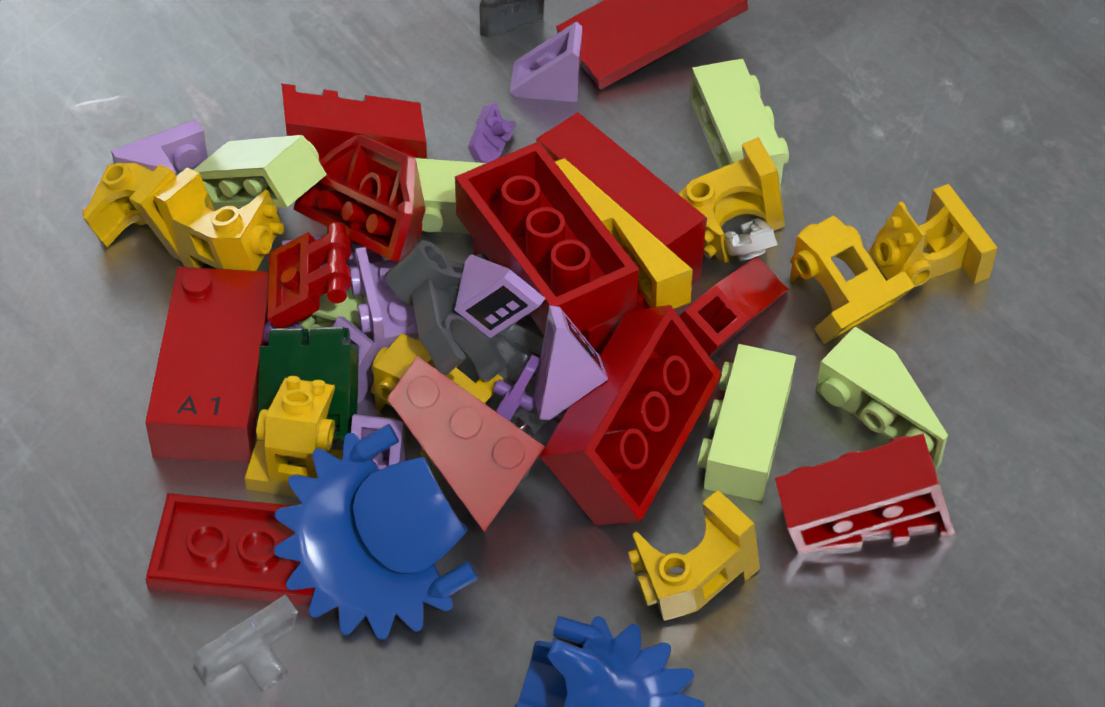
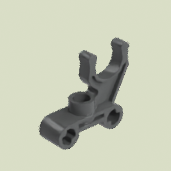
[386,240,507,382]

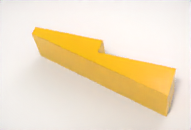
[555,158,692,309]

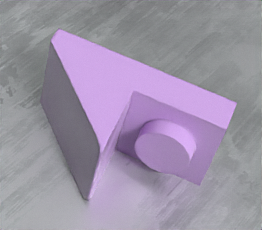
[111,119,208,176]

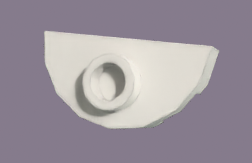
[723,218,778,261]

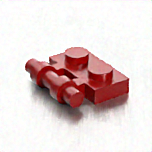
[267,223,352,328]

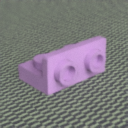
[350,247,419,351]

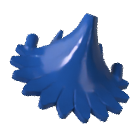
[274,424,479,640]
[514,616,705,707]

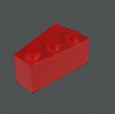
[775,433,956,554]

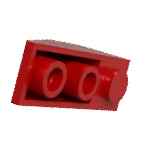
[679,256,789,358]

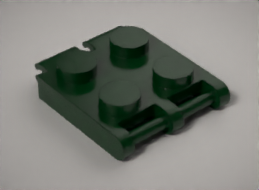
[258,327,359,445]

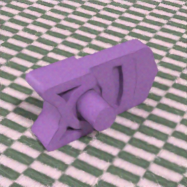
[468,102,516,163]
[492,355,541,421]

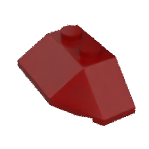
[293,134,426,261]

